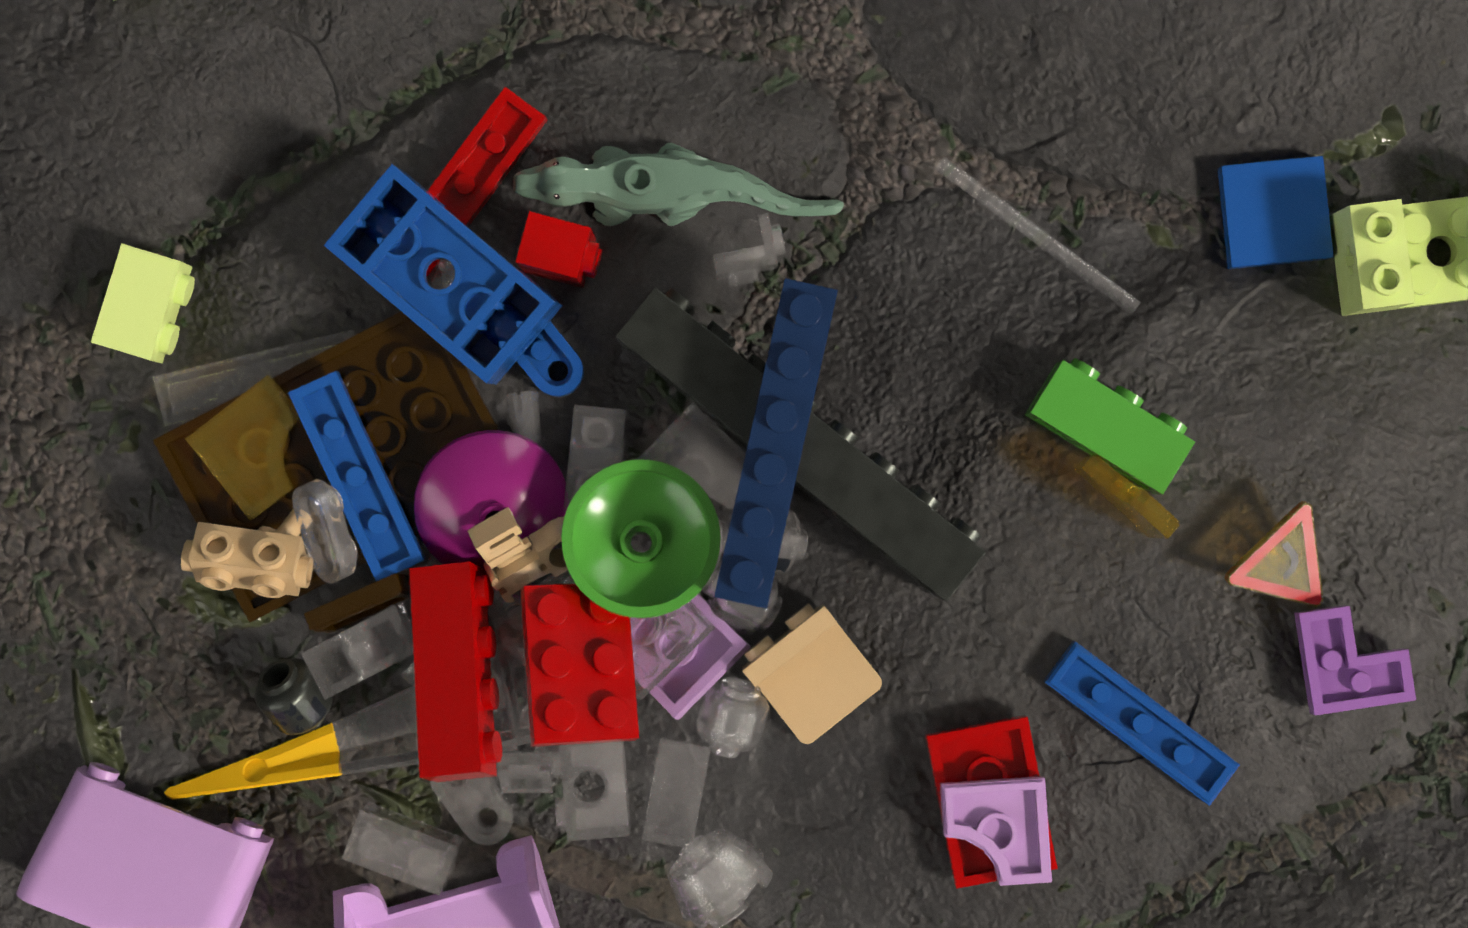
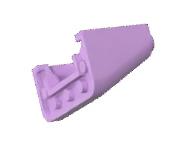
[16,762,274,928]

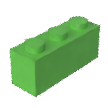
[1024,358,1195,495]

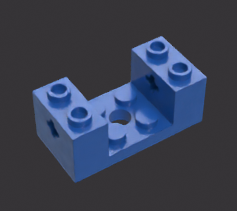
[324,164,563,385]

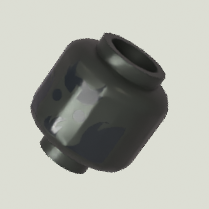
[255,658,333,735]

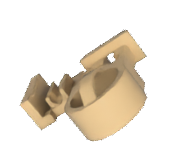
[467,507,568,603]

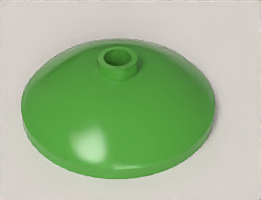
[561,459,721,618]

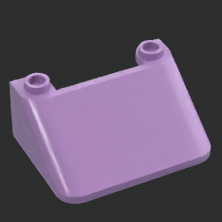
[333,835,560,928]

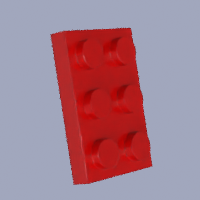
[521,584,639,747]
[925,715,1058,889]

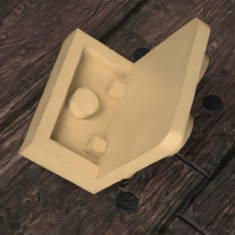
[742,603,882,744]

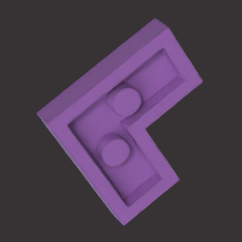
[1294,605,1416,715]

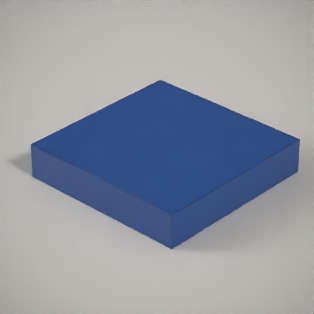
[1217,156,1334,269]

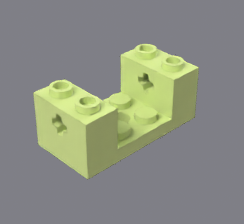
[1329,197,1468,316]

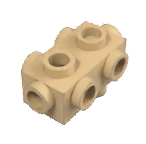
[181,508,313,598]

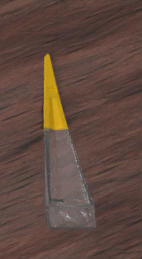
[164,638,531,800]

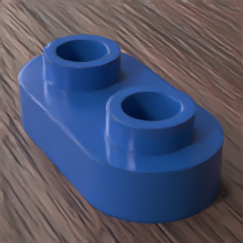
[517,321,584,397]

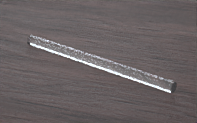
[935,157,1141,314]

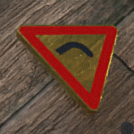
[1224,501,1323,607]

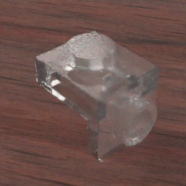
[713,213,786,286]

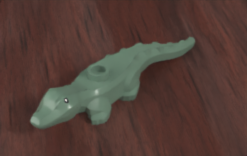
[513,143,844,227]

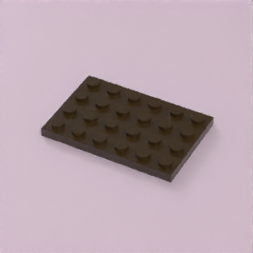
[153,312,499,623]

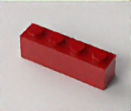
[409,561,502,782]

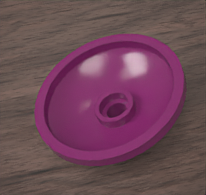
[414,430,569,575]

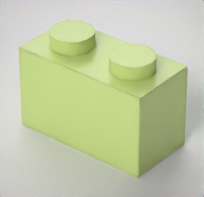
[91,243,195,364]

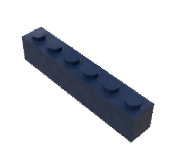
[714,278,838,609]

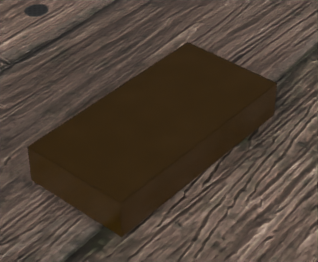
[304,573,411,633]

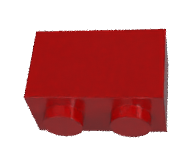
[516,211,602,288]

